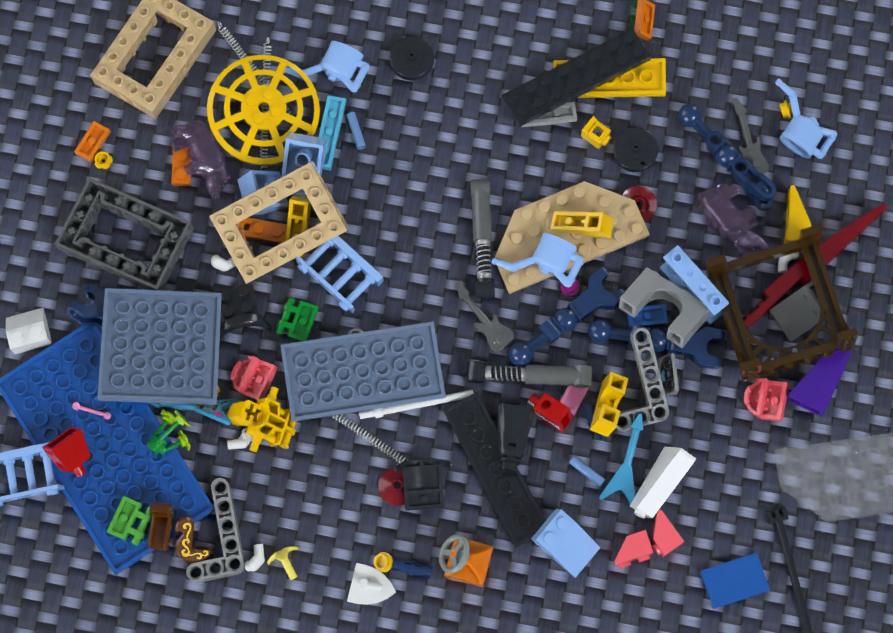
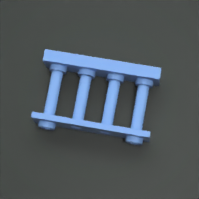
[296,236,384,313]
[659,245,729,326]
[0,442,65,507]

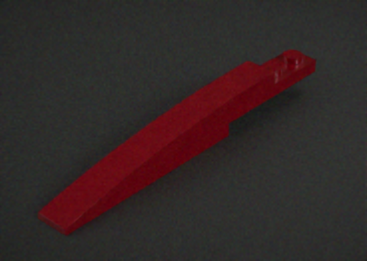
[743,203,888,329]

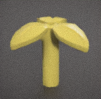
[267,546,299,580]

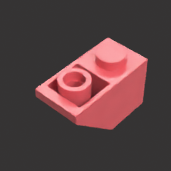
[613,530,654,568]

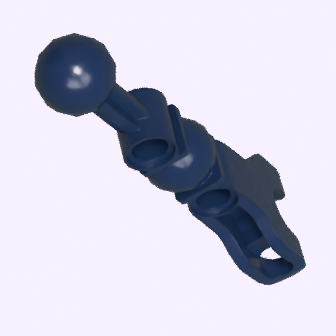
[678,104,776,211]
[509,267,625,366]
[67,284,105,329]
[588,319,726,369]

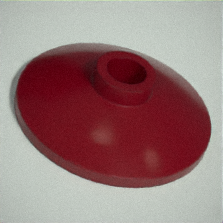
[622,186,657,222]
[378,468,405,506]

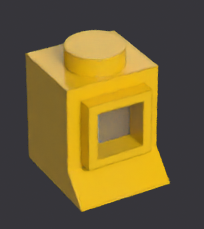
[581,116,611,149]

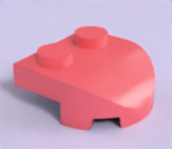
[231,356,278,400]
[744,378,789,422]

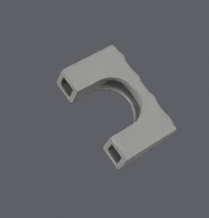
[619,267,710,348]

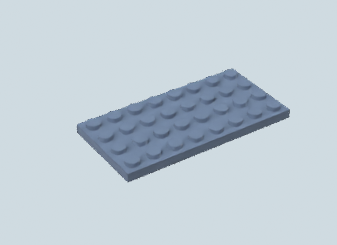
[280,321,446,422]

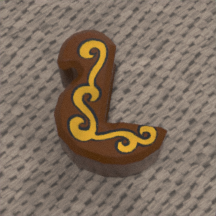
[148,502,174,551]
[174,514,212,562]

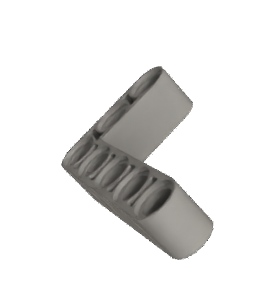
[616,328,669,431]
[186,478,245,583]

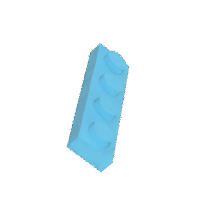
[318,95,346,171]

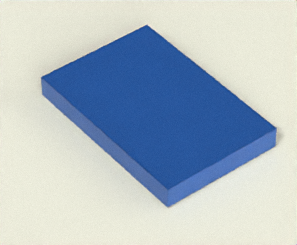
[700,553,770,609]

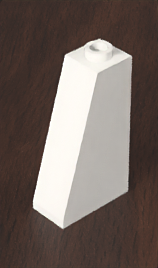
[630,447,696,519]

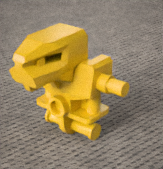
[226,387,297,452]

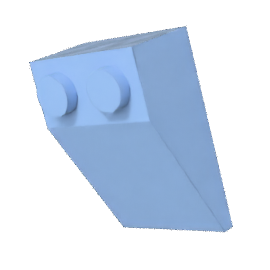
[281,132,327,197]
[531,509,600,578]

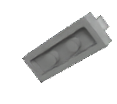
[521,102,577,127]

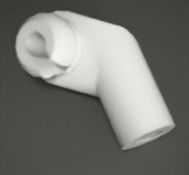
[778,252,799,273]
[211,255,236,272]
[227,428,253,450]
[244,544,265,572]

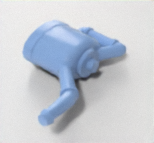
[284,41,370,93]
[775,78,837,159]
[491,233,584,288]

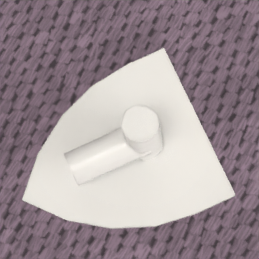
[347,563,396,605]

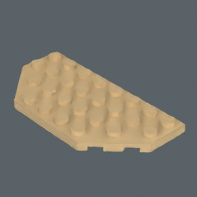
[495,181,650,294]

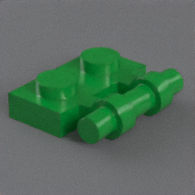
[276,297,319,342]

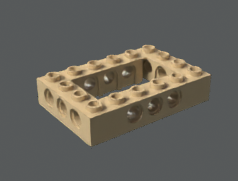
[90,0,216,119]
[209,161,349,284]

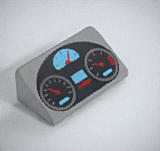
[658,353,679,396]

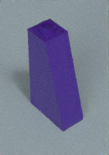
[786,350,853,417]

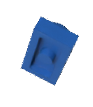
[627,304,668,329]

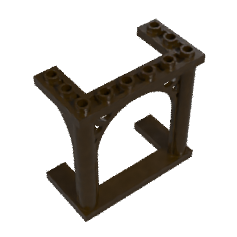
[706,224,858,382]

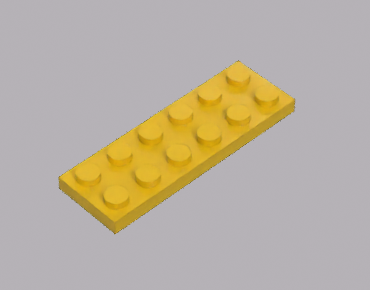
[553,58,666,98]

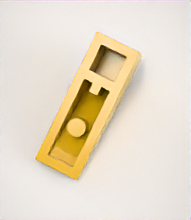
[784,185,811,244]
[285,195,311,257]
[550,211,614,238]

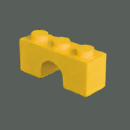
[590,372,628,437]

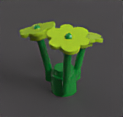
[146,410,191,455]

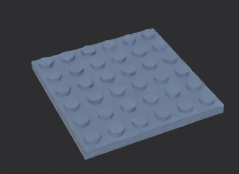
[97,288,222,405]

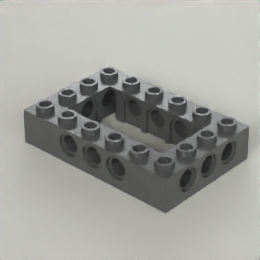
[55,178,194,291]

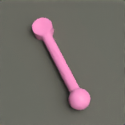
[72,402,111,419]

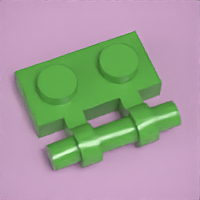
[107,496,152,546]

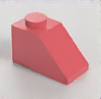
[652,509,684,557]

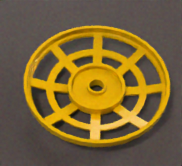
[207,55,320,166]

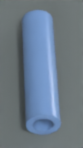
[346,112,366,150]
[569,455,605,487]

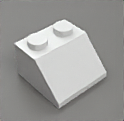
[6,308,52,354]

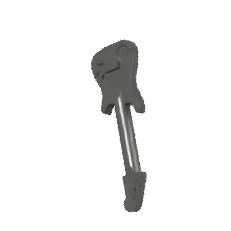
[731,98,769,174]
[456,281,515,353]

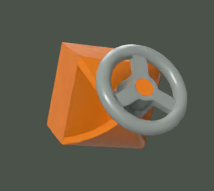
[439,534,493,587]

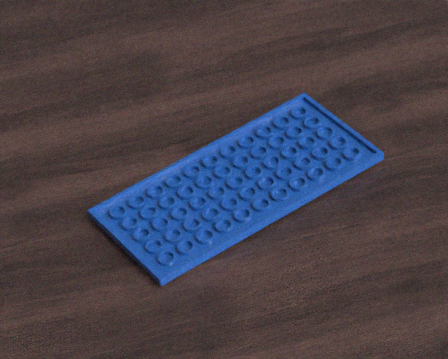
[0,325,215,575]

